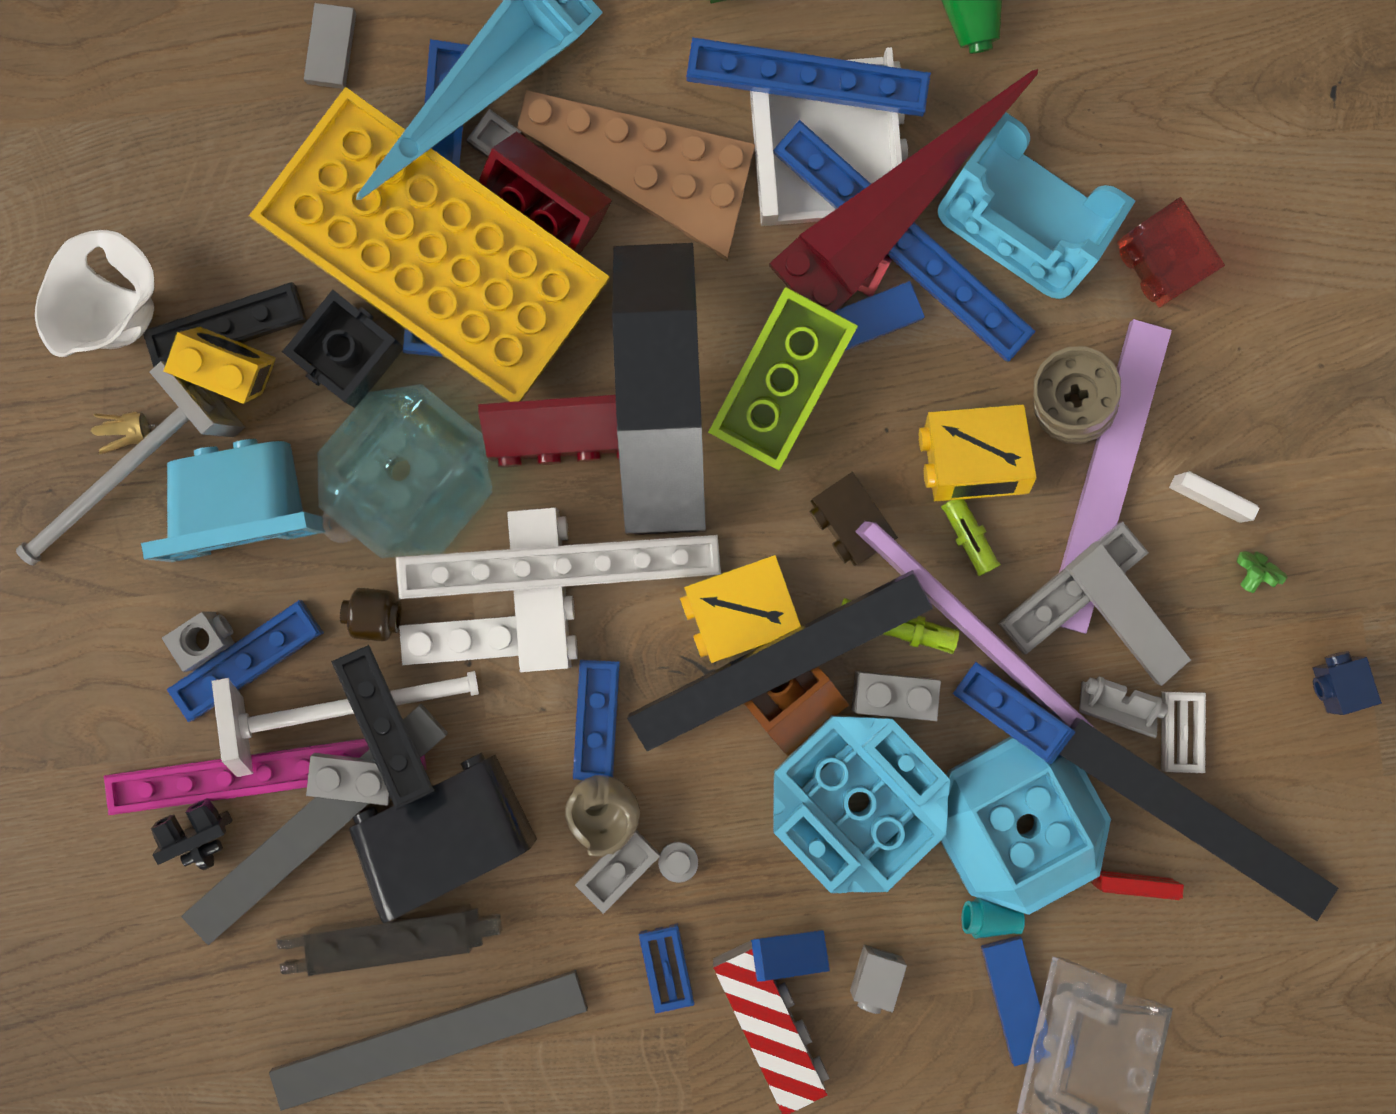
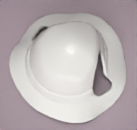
[35,230,155,357]

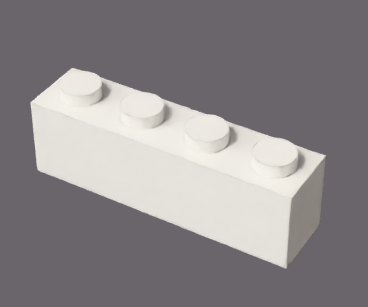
[507,508,578,672]

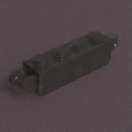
[276,904,503,976]

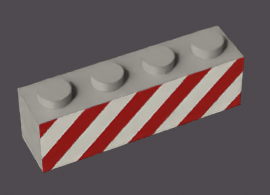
[713,938,830,1114]

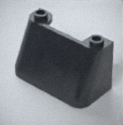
[349,752,537,923]

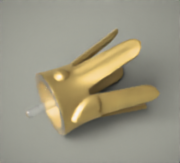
[91,412,157,454]

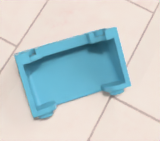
[938,112,1135,299]

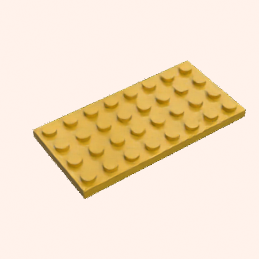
[249,87,610,402]

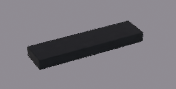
[143,282,307,367]
[331,645,435,810]

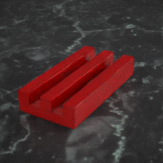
[1091,870,1184,900]

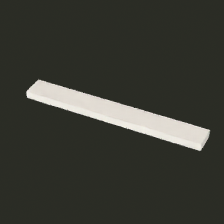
[396,535,721,599]

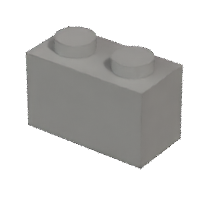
[851,671,941,721]

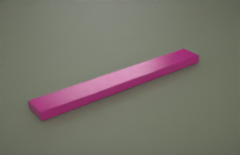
[104,738,427,815]

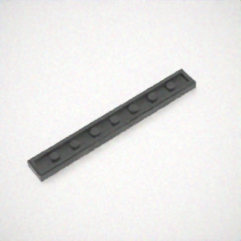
[181,703,448,945]
[269,970,588,1111]

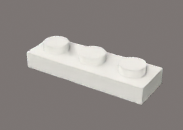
[399,616,519,665]

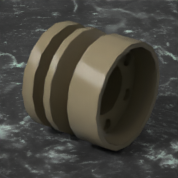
[1033,346,1121,444]

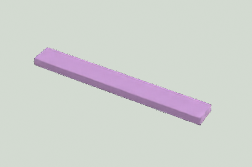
[1059,319,1172,634]
[855,521,1093,727]

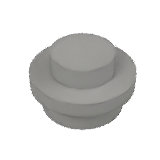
[658,842,698,883]

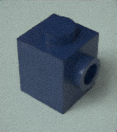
[1312,651,1382,715]

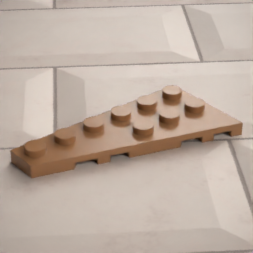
[517,90,755,261]

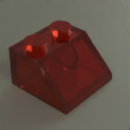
[1117,197,1225,308]

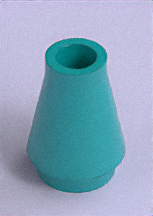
[961,898,1025,939]

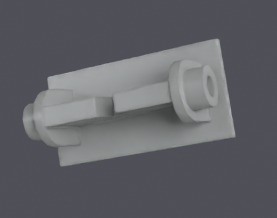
[1079,676,1168,738]

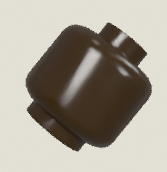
[340,588,402,641]

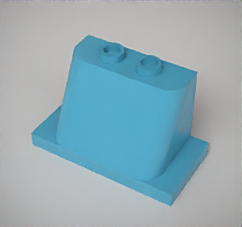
[141,439,327,562]

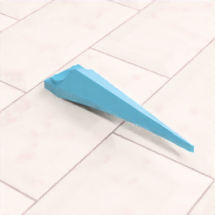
[356,0,603,200]

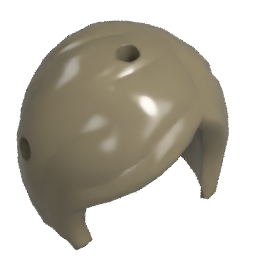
[565,775,640,857]

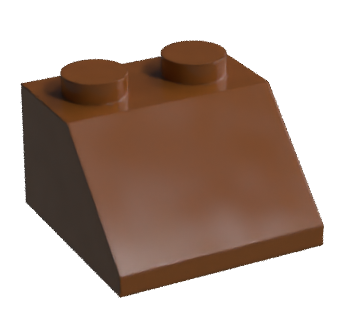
[744,667,849,756]

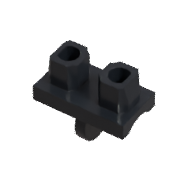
[151,798,233,870]

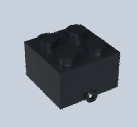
[282,289,403,409]

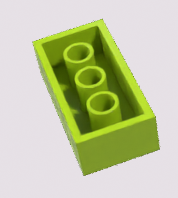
[708,287,858,470]

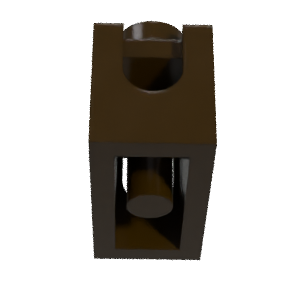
[809,471,898,566]

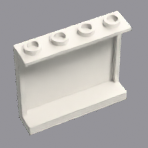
[750,47,908,226]

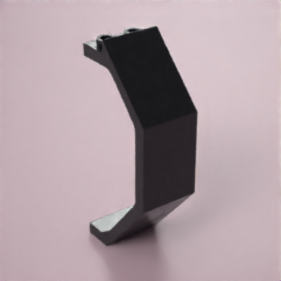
[612,243,706,535]

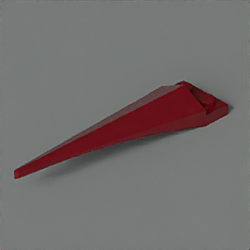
[769,69,1038,313]

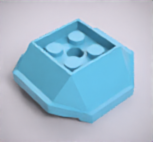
[773,716,950,893]
[941,736,1111,915]

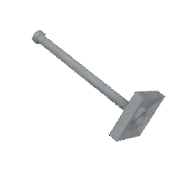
[16,361,245,566]

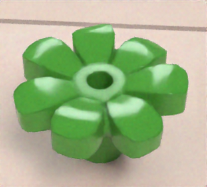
[1237,551,1288,593]

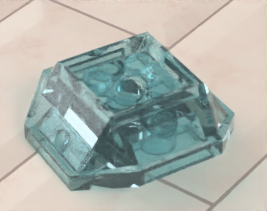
[318,384,492,559]

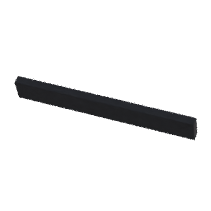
[627,570,933,752]
[1059,717,1339,921]

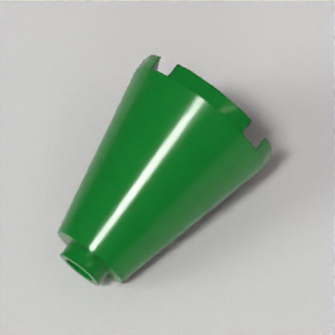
[941,0,1002,54]

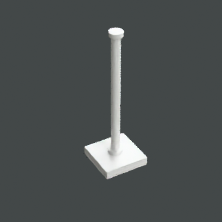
[212,671,479,777]

